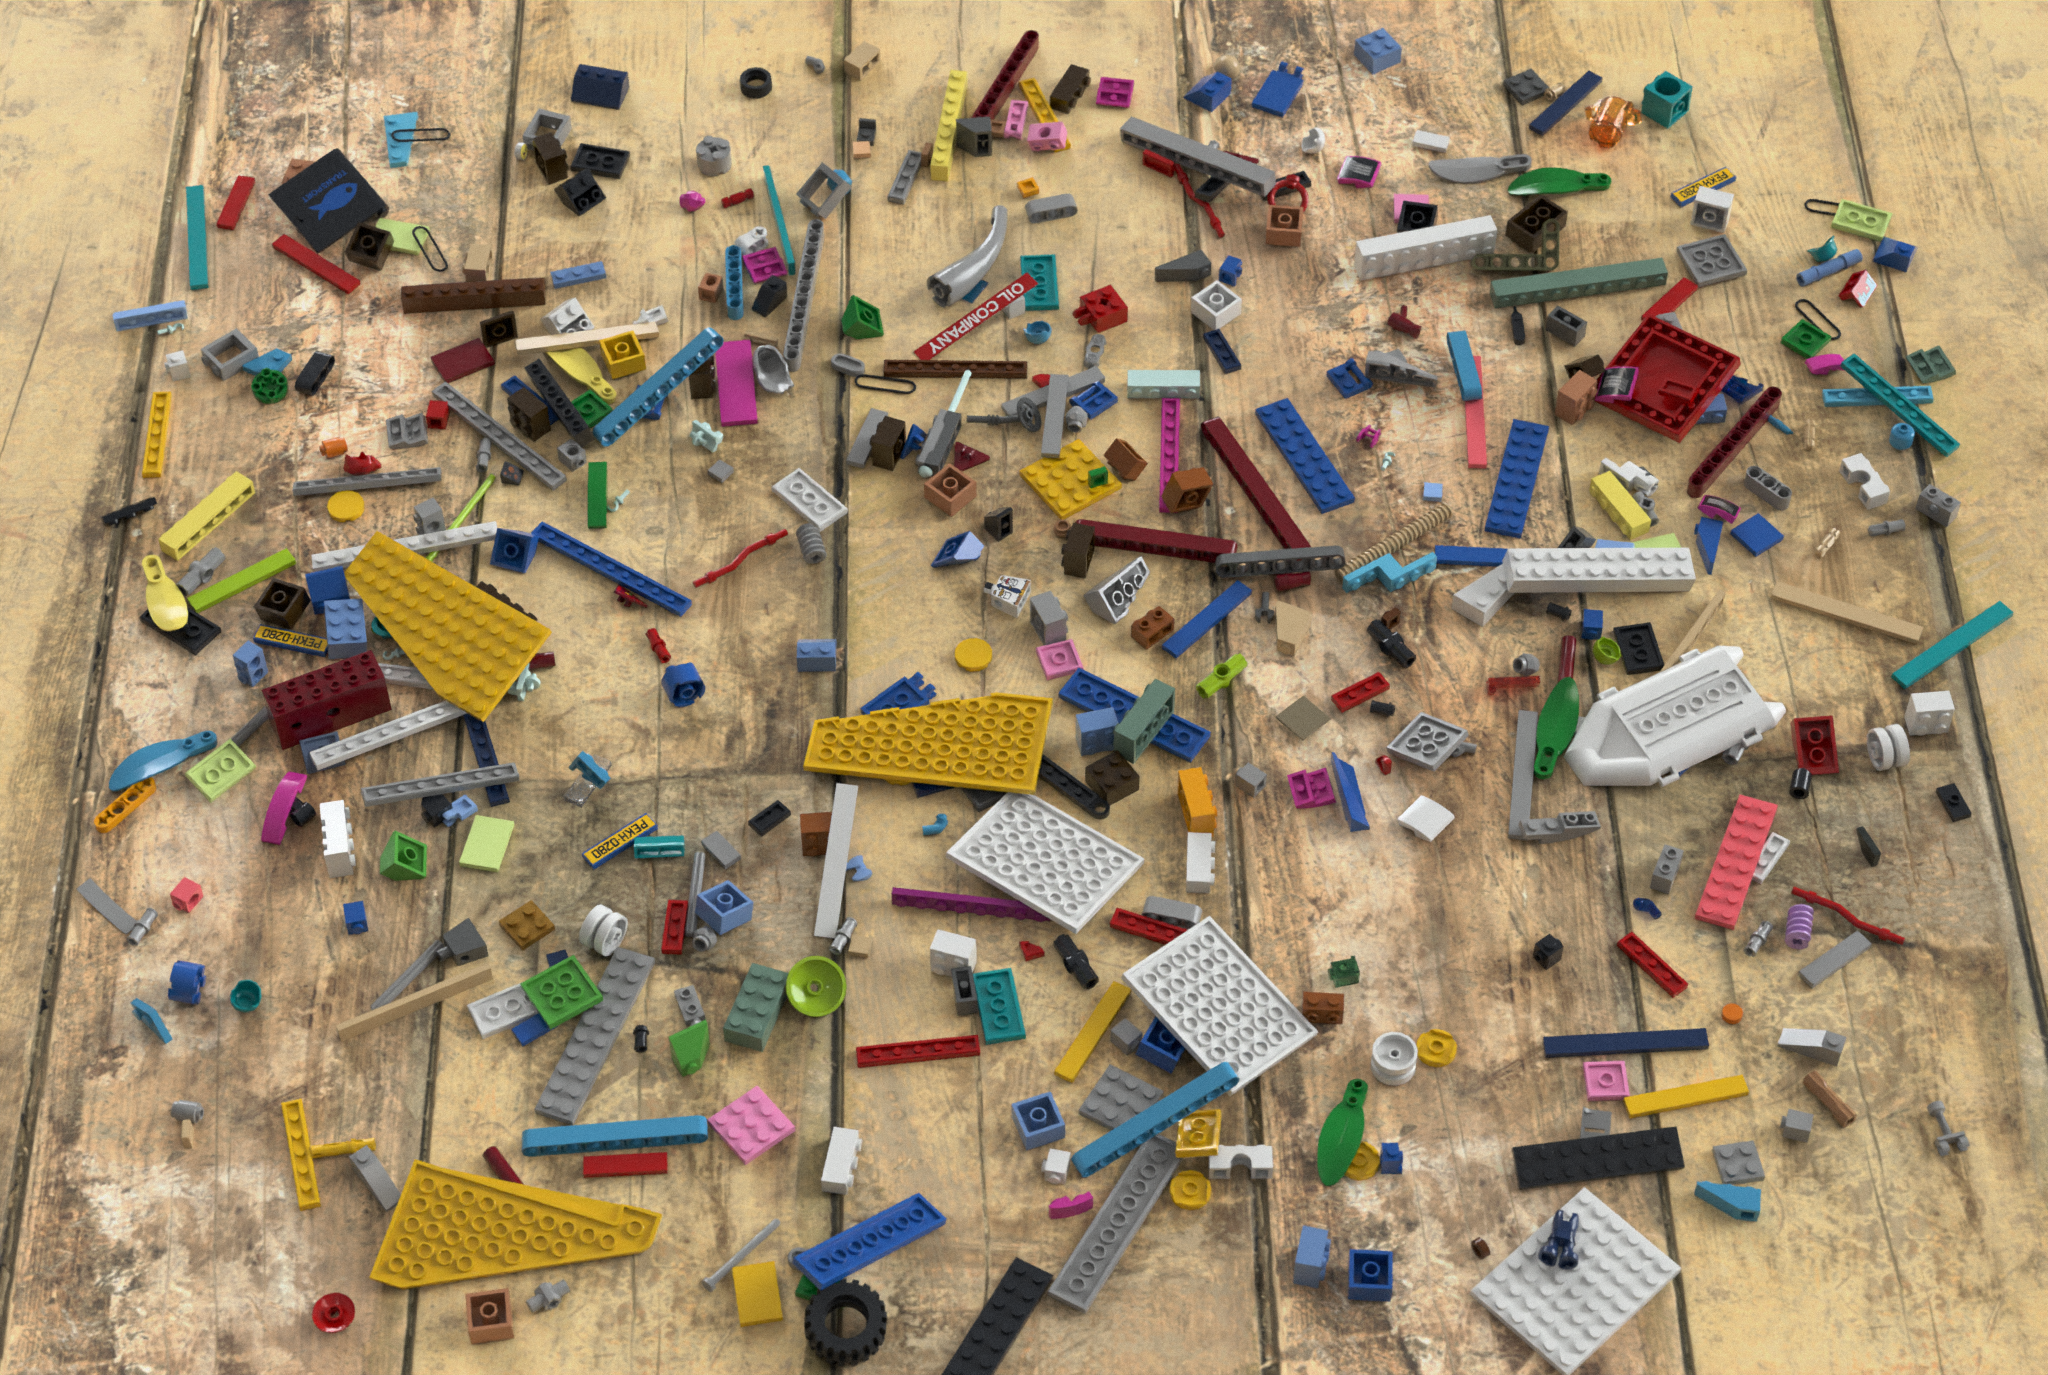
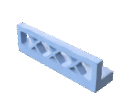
[113,300,188,331]

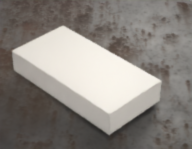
[1412,130,1450,153]

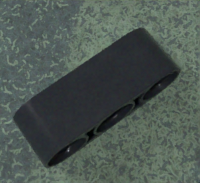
[295,351,335,396]

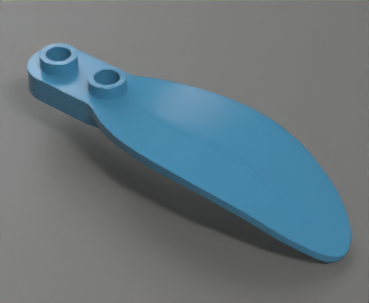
[109,731,217,792]

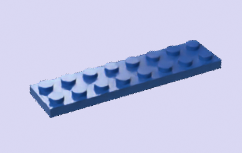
[1255,398,1355,514]
[1484,419,1549,539]
[1058,668,1211,763]
[792,1193,947,1290]

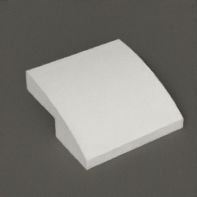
[1397,795,1455,842]

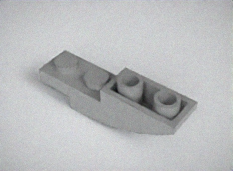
[1518,811,1601,844]

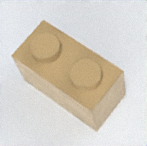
[844,41,881,80]
[462,244,493,281]

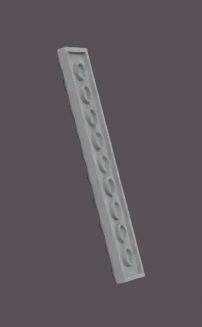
[534,947,655,1125]
[1048,1134,1184,1314]

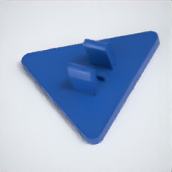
[900,424,927,459]

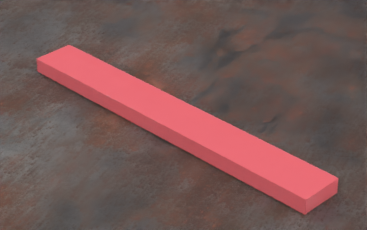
[1465,356,1487,469]

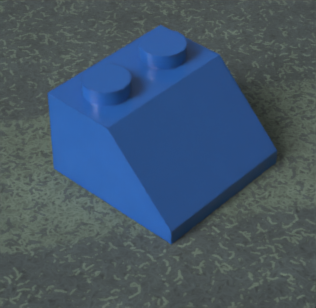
[1184,72,1232,112]
[305,566,350,615]

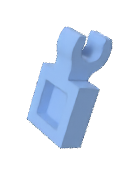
[442,794,478,827]

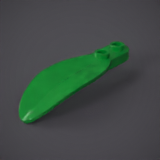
[1508,167,1612,195]
[1534,677,1579,779]
[1317,1079,1368,1186]

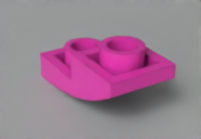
[1805,354,1845,375]
[1049,1191,1093,1219]

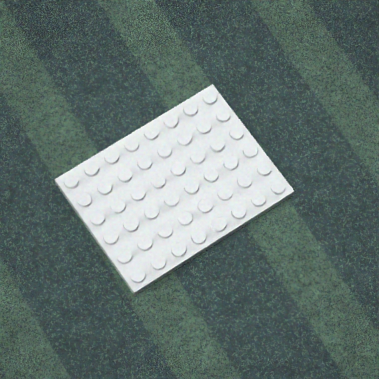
[946,792,1144,934]
[1121,916,1318,1096]
[1470,1187,1681,1375]

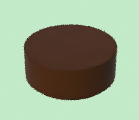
[1471,1237,1490,1259]

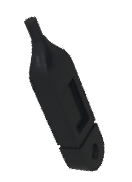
[1511,306,1525,345]

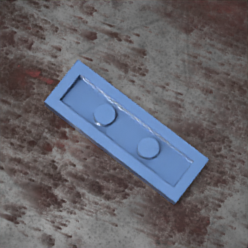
[551,261,606,289]

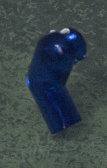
[1633,898,1662,920]

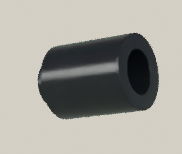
[1789,768,1812,799]

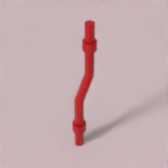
[1175,164,1225,238]
[693,529,788,588]
[1791,887,1905,945]

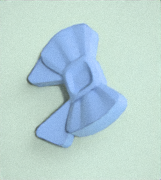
[846,855,872,881]

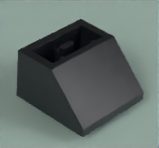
[554,169,606,216]

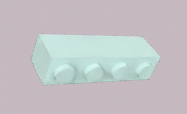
[1127,370,1200,399]

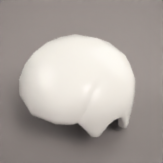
[1302,127,1325,154]

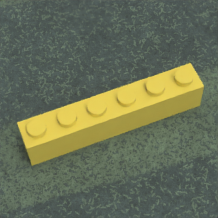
[158,471,255,561]

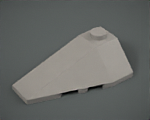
[1083,556,1150,624]

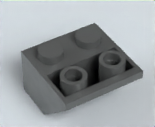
[956,117,992,157]

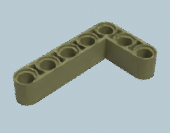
[1471,219,1560,271]

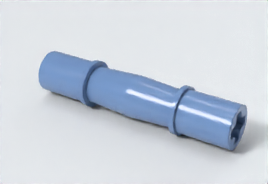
[1796,249,1863,287]

